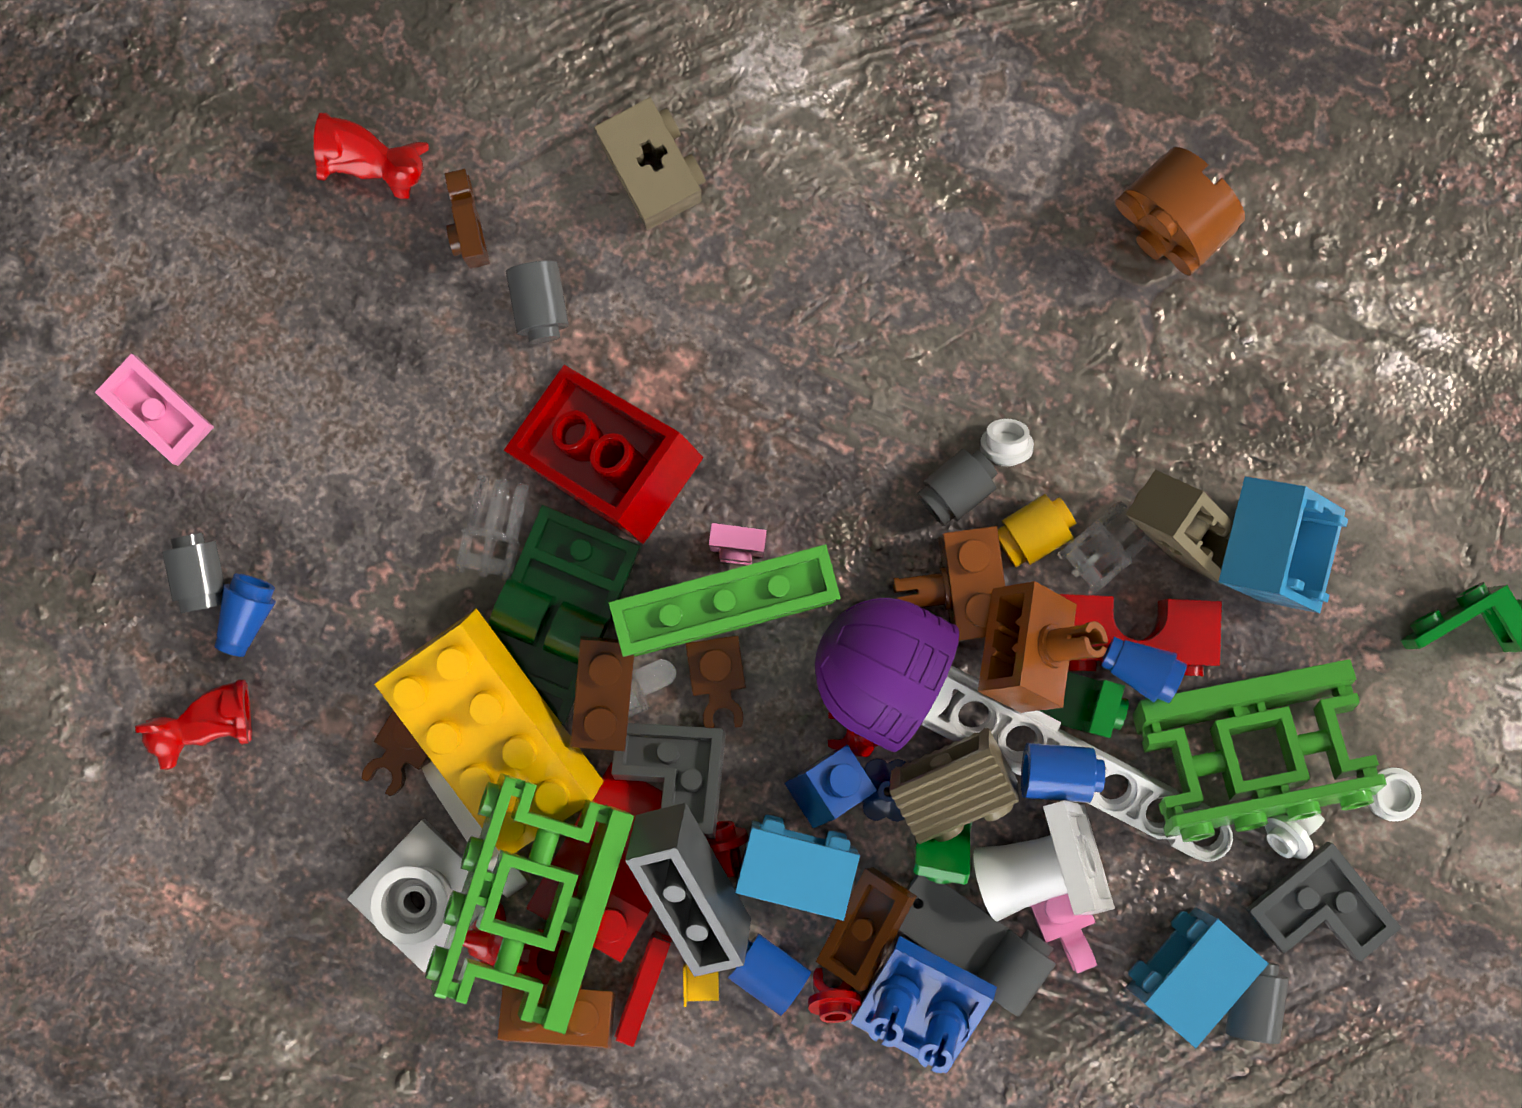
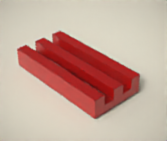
[614,931,672,1047]

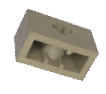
[594,97,706,231]
[1125,469,1233,585]

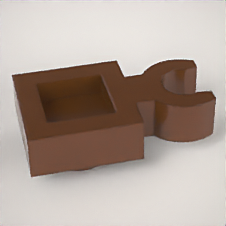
[444,169,490,269]
[686,636,746,728]
[361,710,429,796]

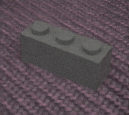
[625,802,751,977]

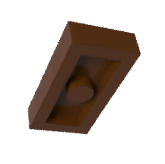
[570,636,634,752]
[816,867,917,991]

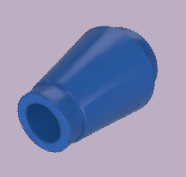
[214,574,276,657]
[1100,637,1187,704]

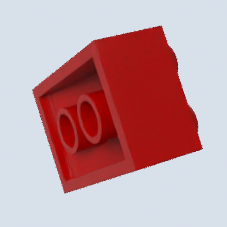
[504,365,704,545]
[526,762,663,963]

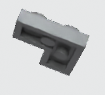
[611,723,726,839]
[1245,842,1401,962]

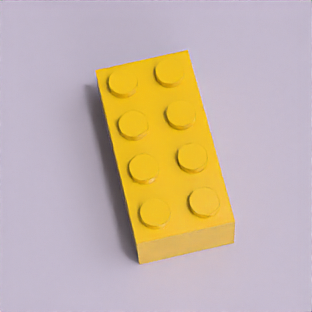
[374,608,604,853]

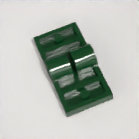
[488,505,641,728]

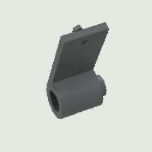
[899,875,1056,1017]

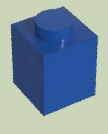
[784,745,877,828]

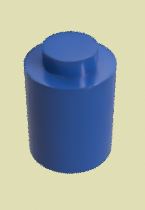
[1021,743,1105,803]
[727,933,811,1016]

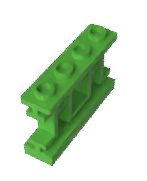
[609,544,841,657]
[1132,659,1387,842]
[425,773,634,1034]

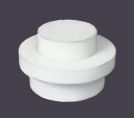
[980,419,1034,467]
[1368,768,1421,821]

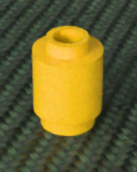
[998,494,1077,568]

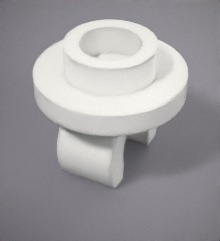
[1265,814,1325,859]

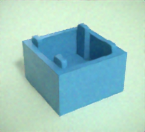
[1218,476,1348,613]
[735,814,860,921]
[1126,907,1269,1048]

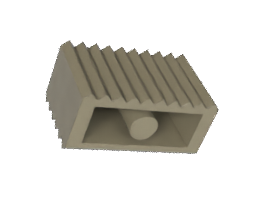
[890,728,1019,844]

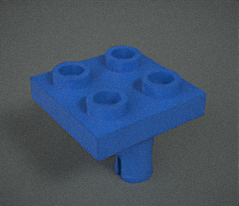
[851,936,997,1074]

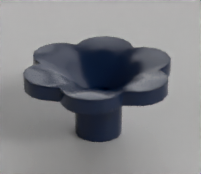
[861,758,906,822]

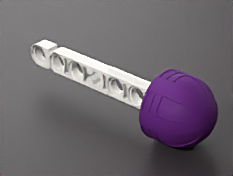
[815,598,1233,862]

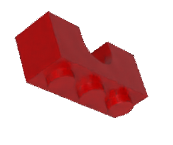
[1059,594,1222,676]

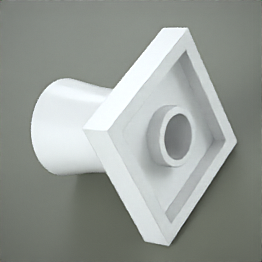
[973,800,1115,921]
[347,819,482,973]

